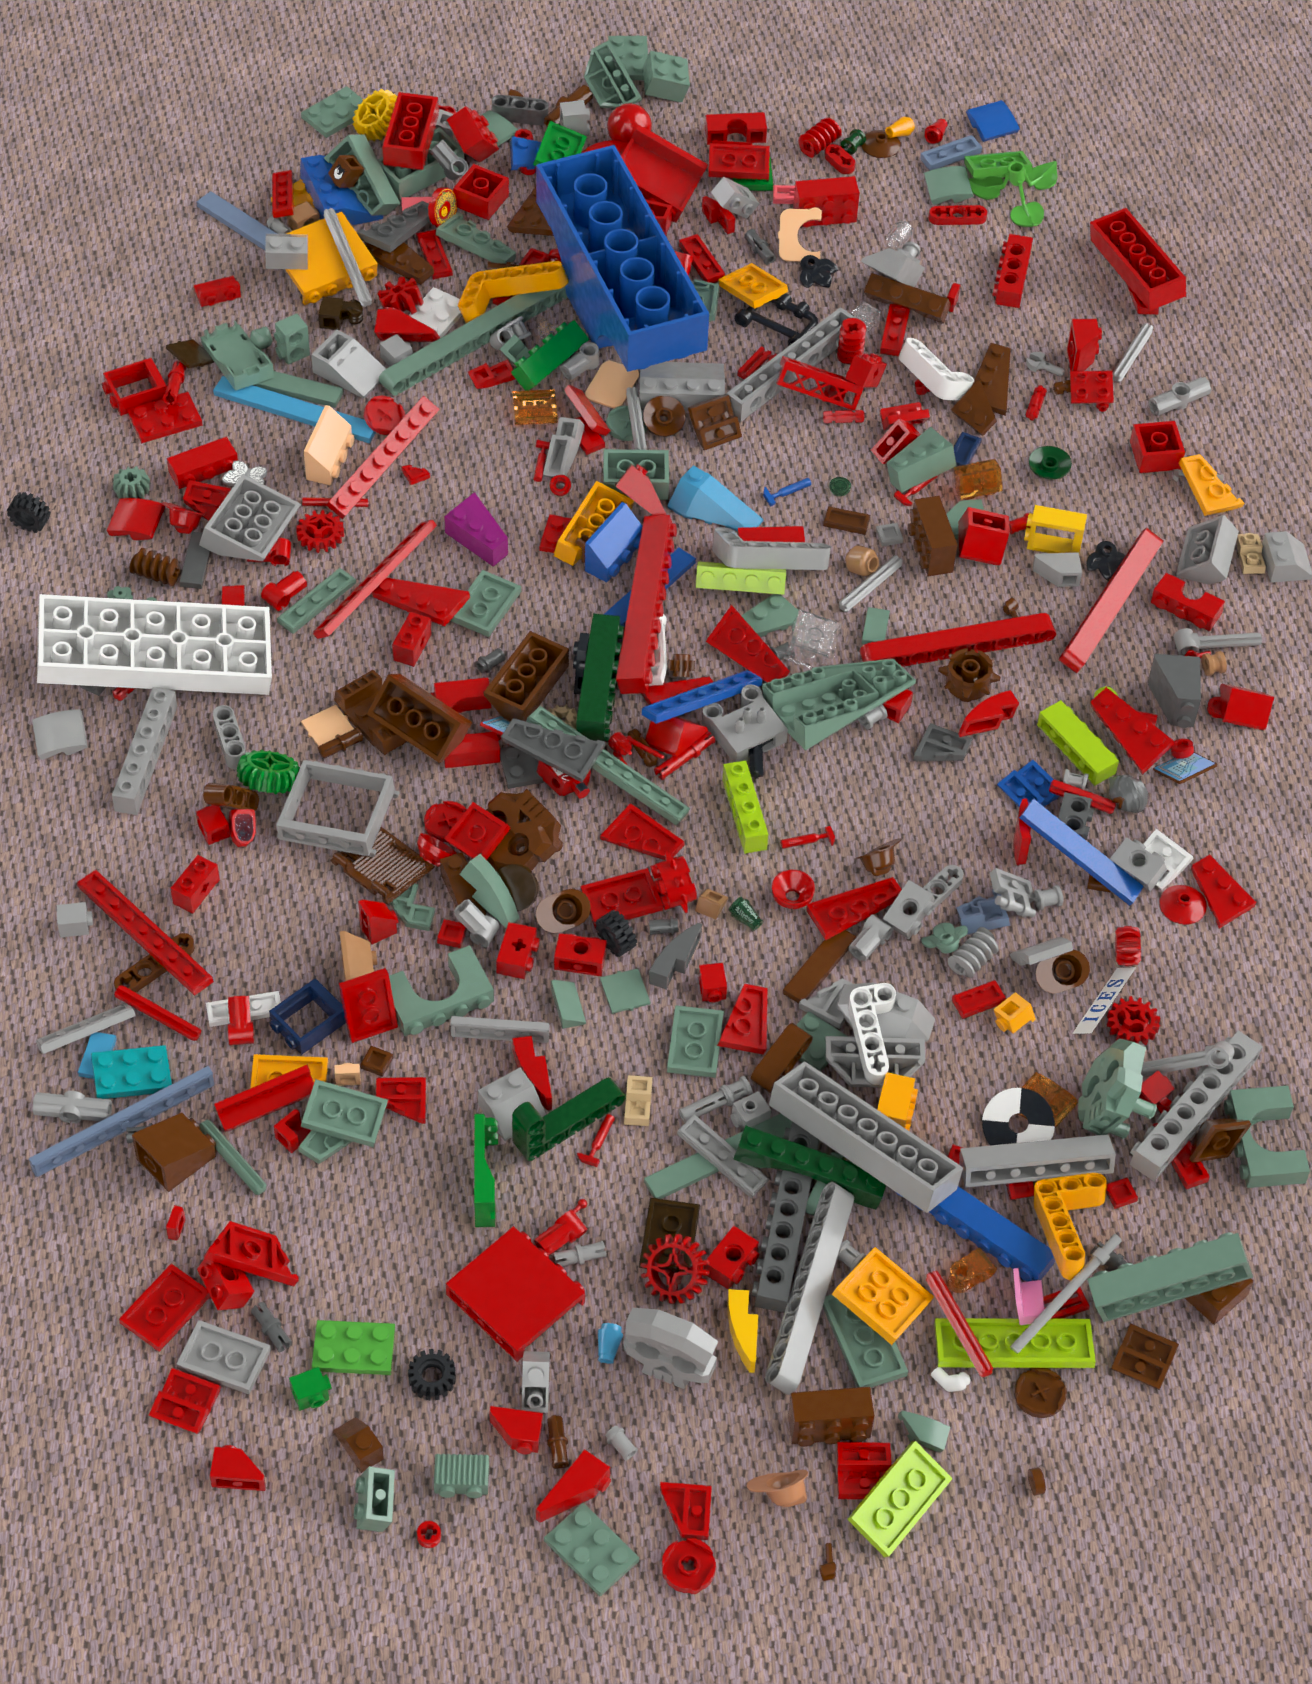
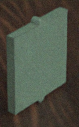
[600,968,651,1014]

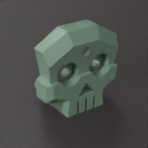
[1078,1039,1157,1139]

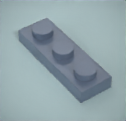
[920,135,982,170]

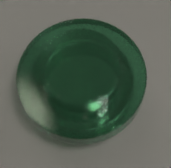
[829,477,851,496]

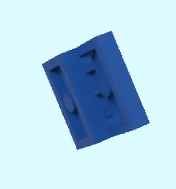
[966,100,1020,142]
[997,759,1060,808]

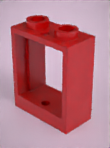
[102,358,167,416]

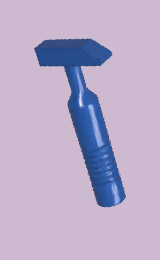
[763,478,811,506]

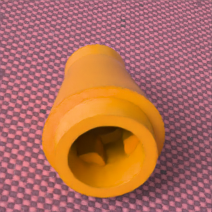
[885,116,915,138]

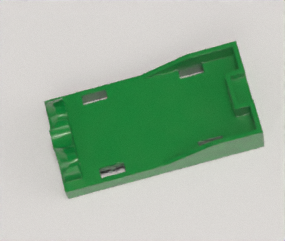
[474,1114,498,1227]

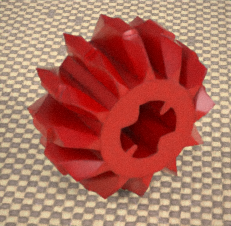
[1115,926,1141,966]

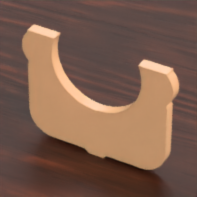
[778,208,822,264]

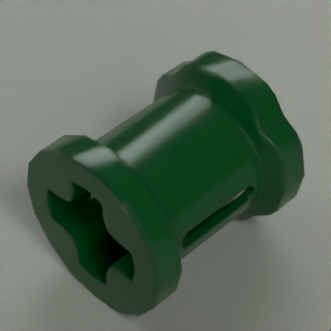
[841,129,866,155]

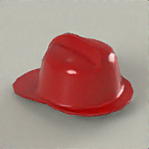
[162,502,206,534]

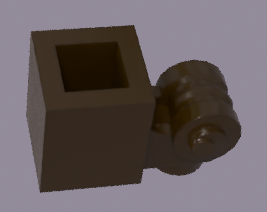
[318,297,363,330]

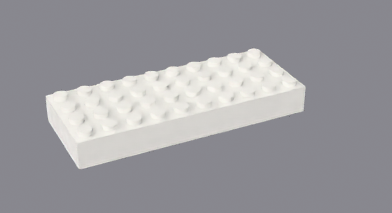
[37,594,272,695]

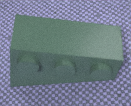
[887,427,957,493]

